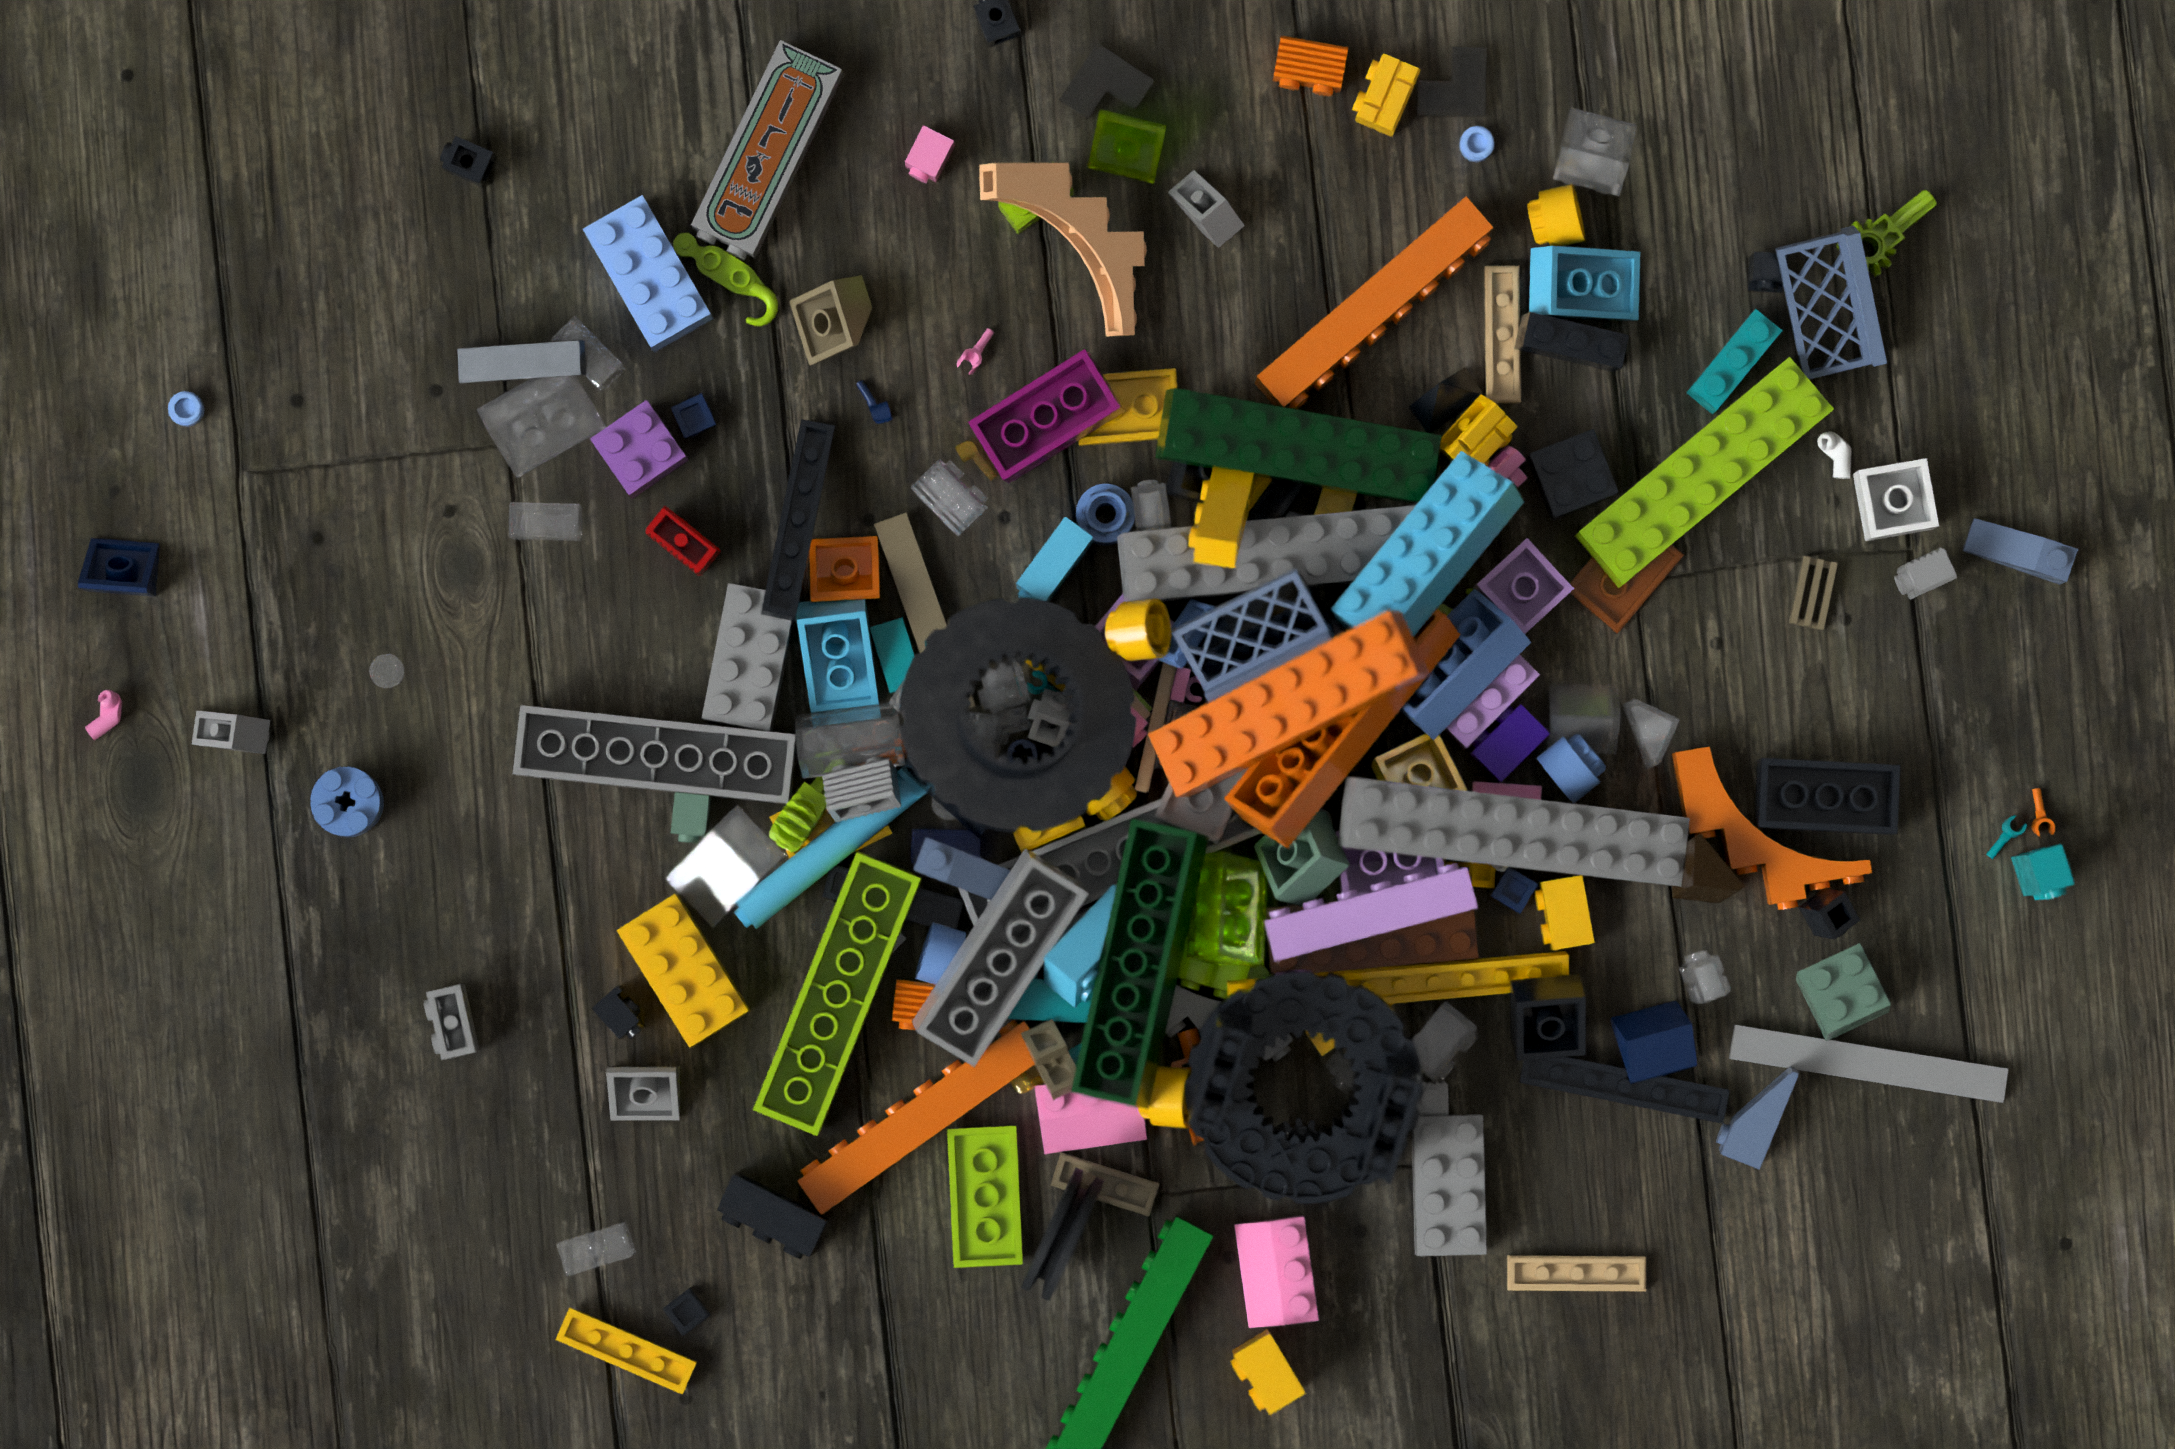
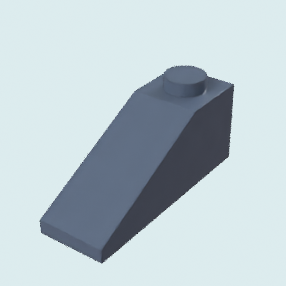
[1962,518,2078,585]
[913,838,1011,900]
[1716,1067,1799,1170]

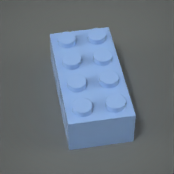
[583,195,713,352]

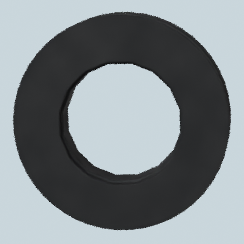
[1021,1167,1104,1301]

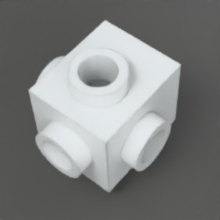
[1027,688,1073,747]

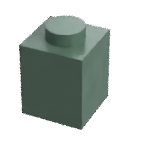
[671,792,712,843]

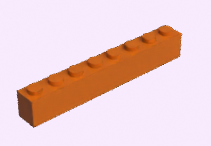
[798,1019,1035,1215]

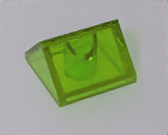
[1087,109,1167,183]

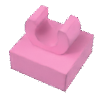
[1487,445,1527,487]
[1169,667,1202,705]

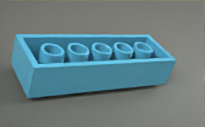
[1331,451,1524,637]

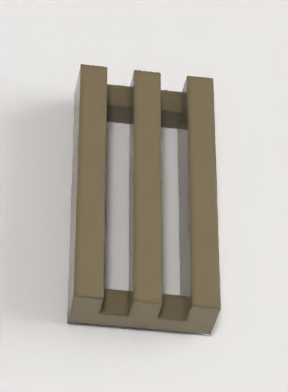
[1789,556,1838,631]

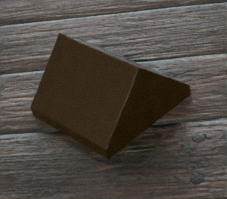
[1672,833,1745,903]

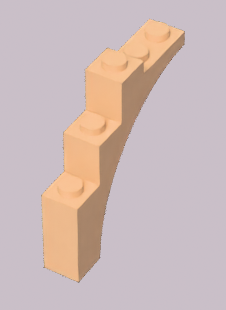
[979,163,1147,337]

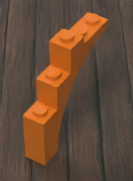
[1672,746,1872,910]

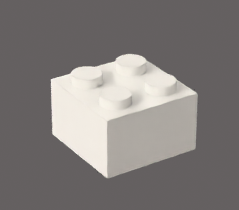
[1853,458,1939,541]

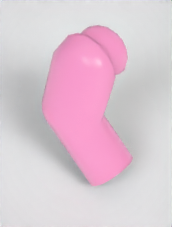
[85,690,122,740]

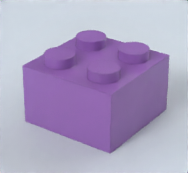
[590,400,688,499]

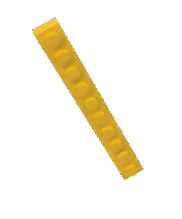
[1227,951,1569,1004]

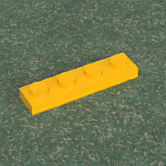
[555,1307,697,1395]

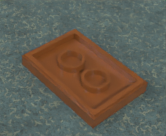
[1569,545,1684,633]

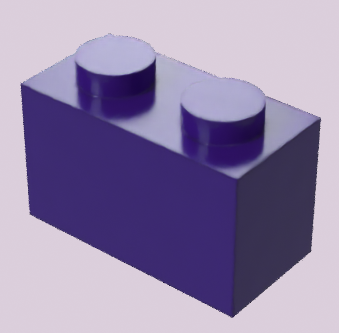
[1470,704,1550,783]

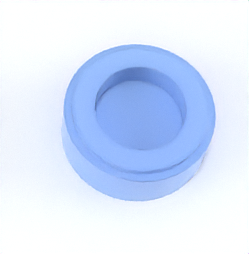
[1459,126,1494,162]
[168,391,204,427]

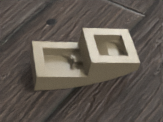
[1021,1019,1076,1100]

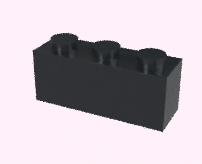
[1514,312,1629,372]

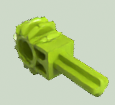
[1836,190,1937,277]
[769,753,849,852]

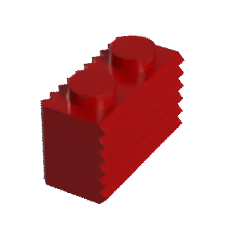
[645,506,721,576]

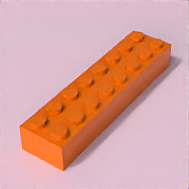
[1255,196,1493,410]
[1224,609,1461,849]
[1148,610,1430,797]

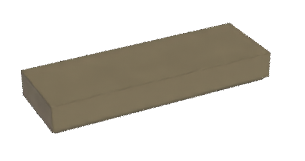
[1051,1152,1160,1217]

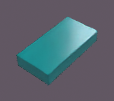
[870,618,914,694]

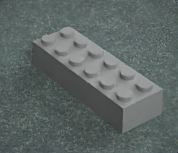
[912,848,1089,1067]

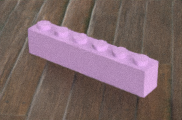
[1264,863,1478,961]

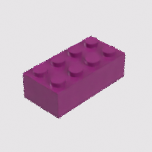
[968,349,1125,484]

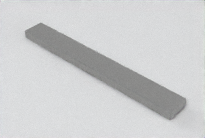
[1729,1025,2009,1103]

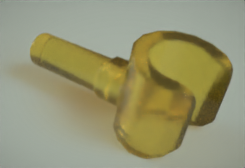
[955,441,997,481]
[1010,1071,1044,1094]

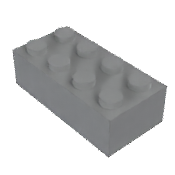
[701,583,794,732]
[1411,1114,1487,1256]

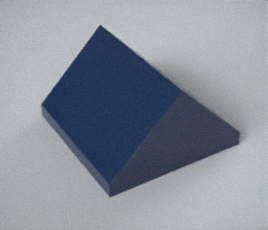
[78,538,160,597]
[1610,1000,1697,1084]

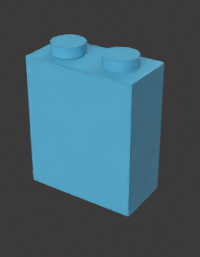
[1016,517,1093,602]

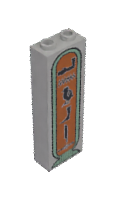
[691,40,844,260]

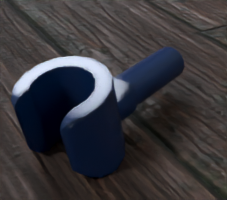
[856,380,892,424]

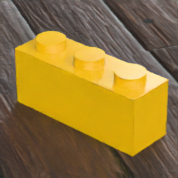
[1189,467,1254,568]

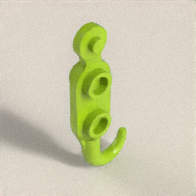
[673,233,778,326]

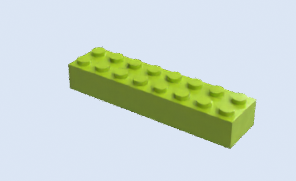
[1575,357,1834,588]
[753,851,923,1136]

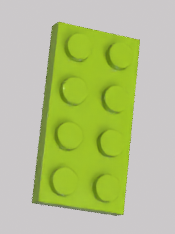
[947,1126,1023,1268]

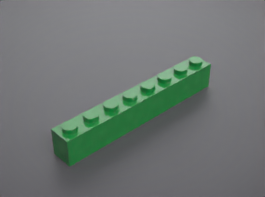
[1045,1216,1213,1449]

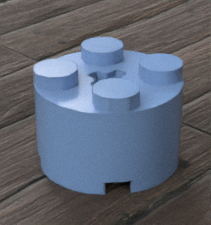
[310,767,384,837]

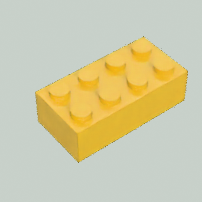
[616,894,751,1048]

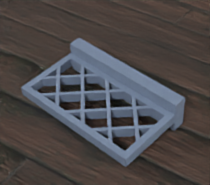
[1775,225,1887,380]
[1172,568,1335,703]

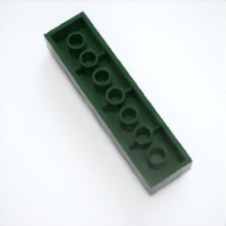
[1155,388,1441,505]
[1071,819,1209,1109]

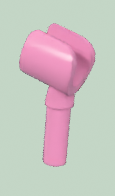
[957,328,994,375]

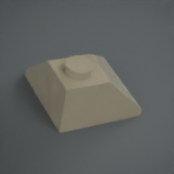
[789,275,872,366]

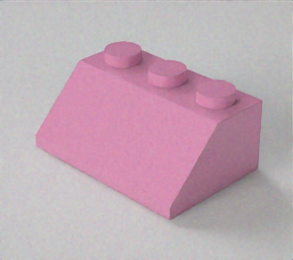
[1034,1084,1147,1154]
[1234,1215,1319,1328]

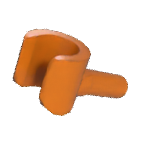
[2031,788,2055,837]

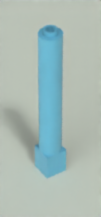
[734,767,928,929]

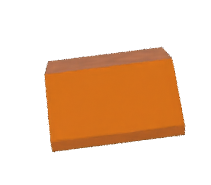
[809,536,880,602]

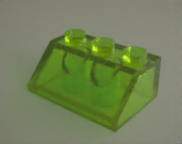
[1187,852,1268,967]

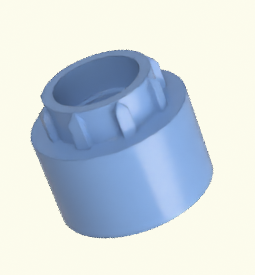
[1076,484,1135,545]
[1537,734,1606,803]
[915,922,966,985]

